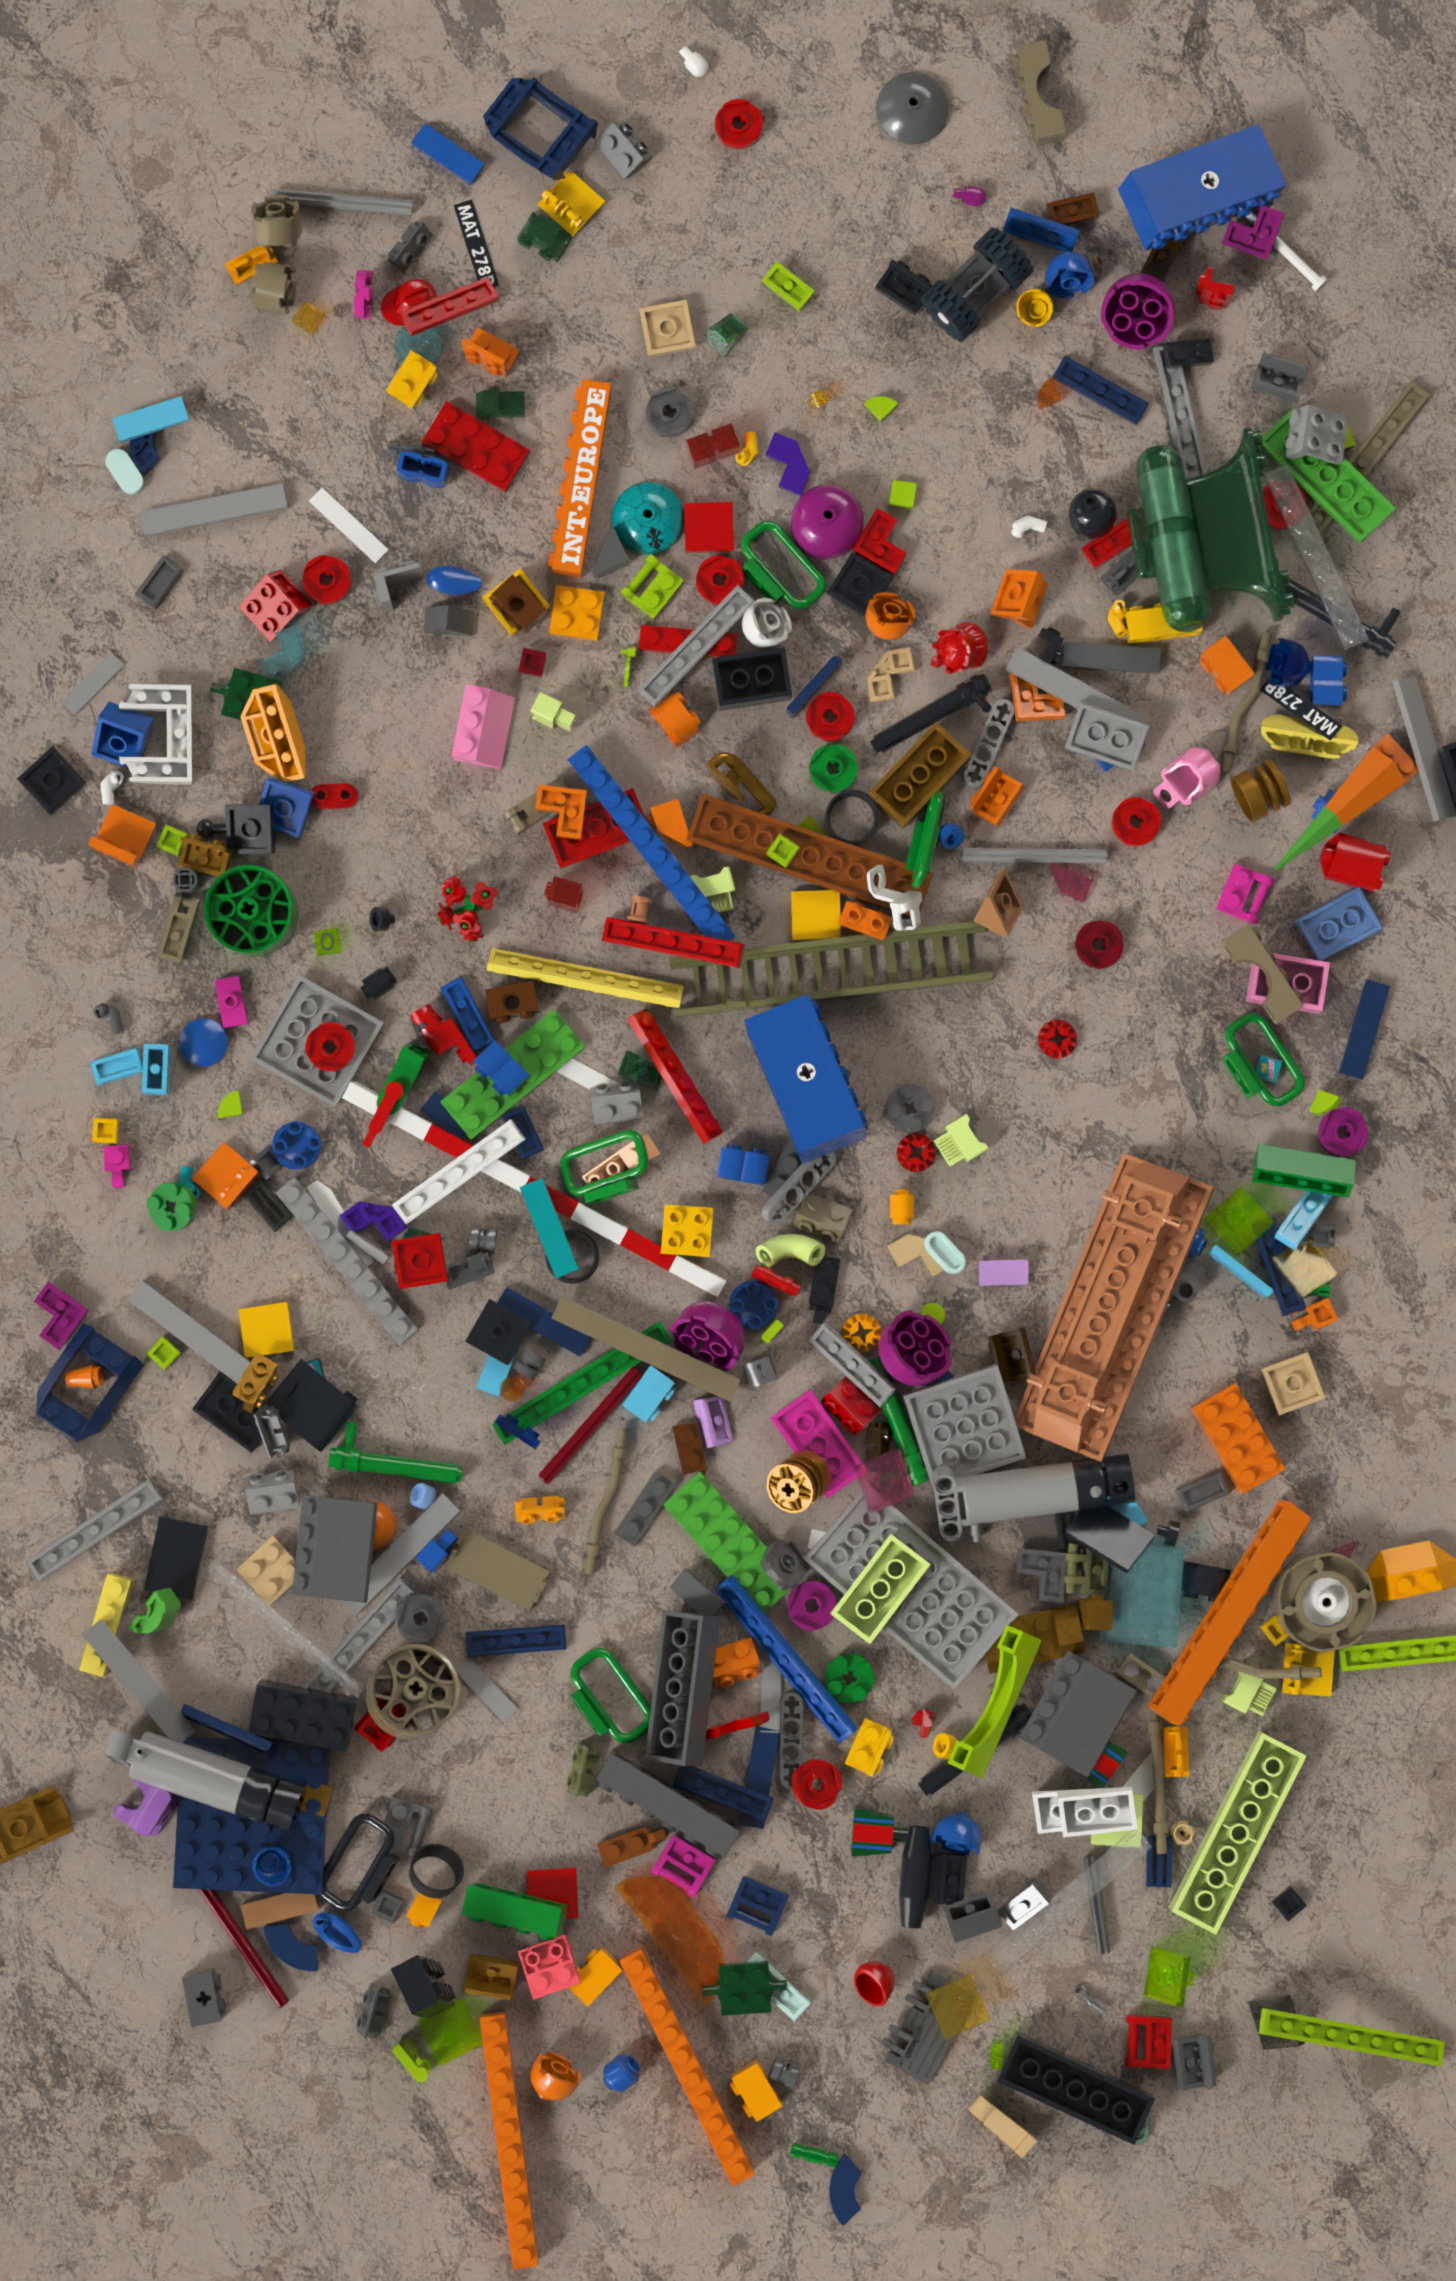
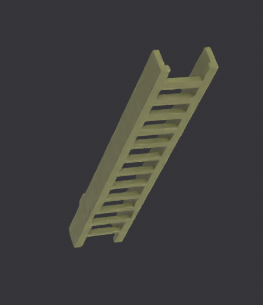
[669,921,993,1018]

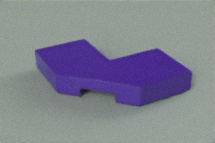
[765,432,810,496]
[339,1201,408,1242]

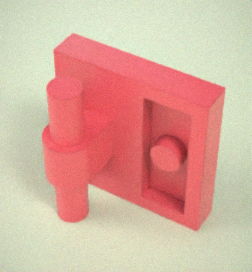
[518,1935,582,2000]

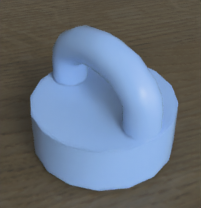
[410,1483,436,1509]

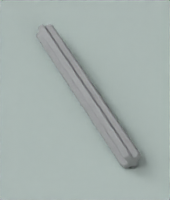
[269,189,413,215]
[962,848,1108,864]

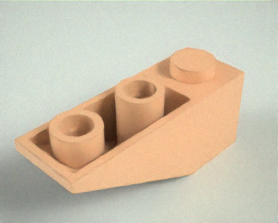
[582,1133,661,1184]

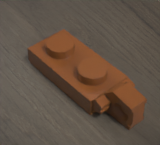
[597,1826,667,1868]

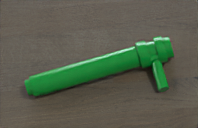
[868,1356,930,1486]
[328,1422,463,1484]

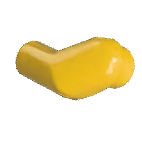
[735,431,759,466]
[1107,599,1127,638]

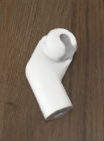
[1011,516,1047,538]
[100,771,124,805]

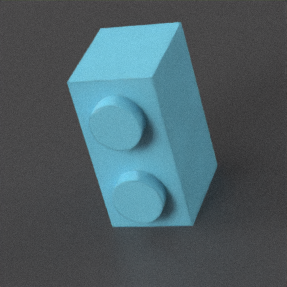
[142,1044,172,1096]
[622,1365,676,1423]

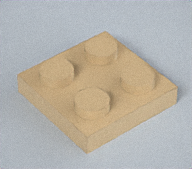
[639,300,696,358]
[1261,1352,1325,1415]
[236,1536,296,1606]

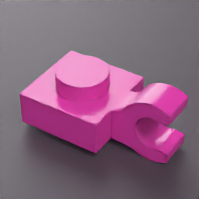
[103,1145,131,1188]

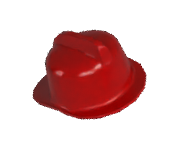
[381,279,437,326]

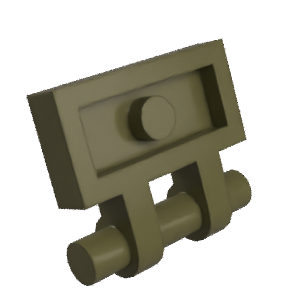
[1064,1543,1109,1595]

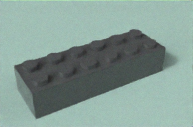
[645,1610,720,1766]
[596,1749,740,1858]

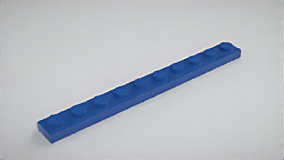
[567,744,737,941]

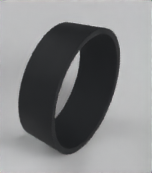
[826,790,879,843]
[545,1230,599,1284]
[409,1844,464,1898]

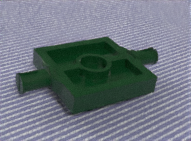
[210,668,293,721]
[702,1961,787,2016]

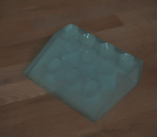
[1100,1545,1184,1648]

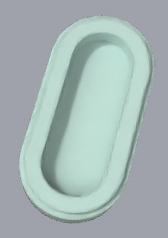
[105,449,144,495]
[924,1231,966,1274]

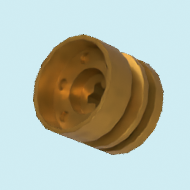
[1230,759,1291,823]
[766,1450,831,1513]

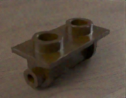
[866,1422,892,1472]

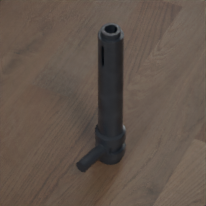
[1275,577,1401,658]
[870,673,992,753]
[918,1691,1032,1796]

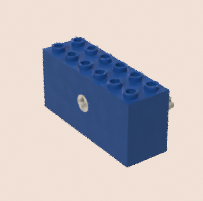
[1118,124,1287,250]
[744,994,868,1164]

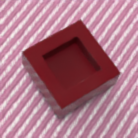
[518,648,547,678]

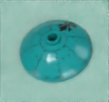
[612,482,684,555]

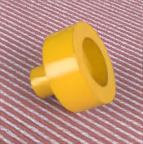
[933,1733,956,1759]

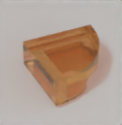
[1037,377,1062,410]

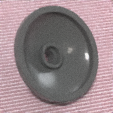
[876,72,949,145]

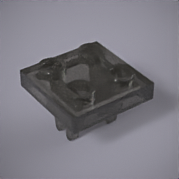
[1248,1995,1305,2050]

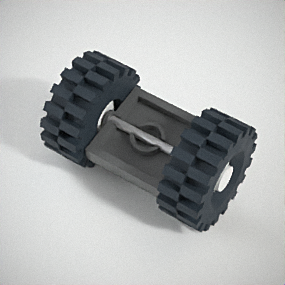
[920,227,1034,342]

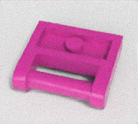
[1215,863,1275,925]
[650,1834,716,1898]

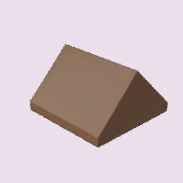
[974,868,1023,937]

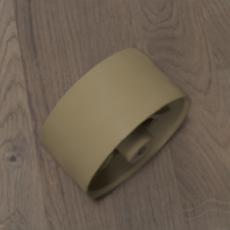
[366,1644,460,1739]

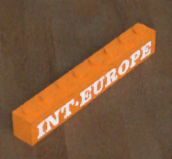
[548,379,611,578]

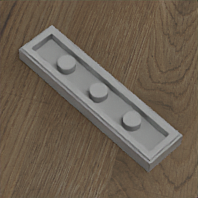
[809,1322,898,1407]

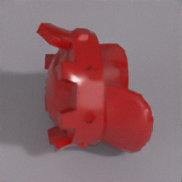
[930,622,988,674]

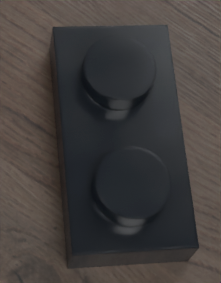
[1162,339,1214,369]

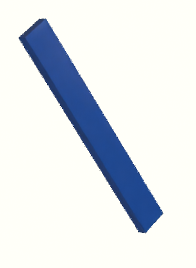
[714,1574,858,1743]

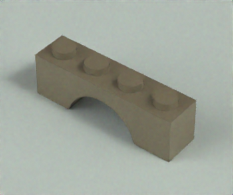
[1013,40,1066,146]
[1221,924,1303,1025]

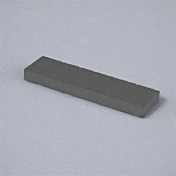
[1062,642,1161,674]

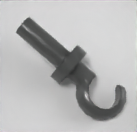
[1073,1985,1107,2015]

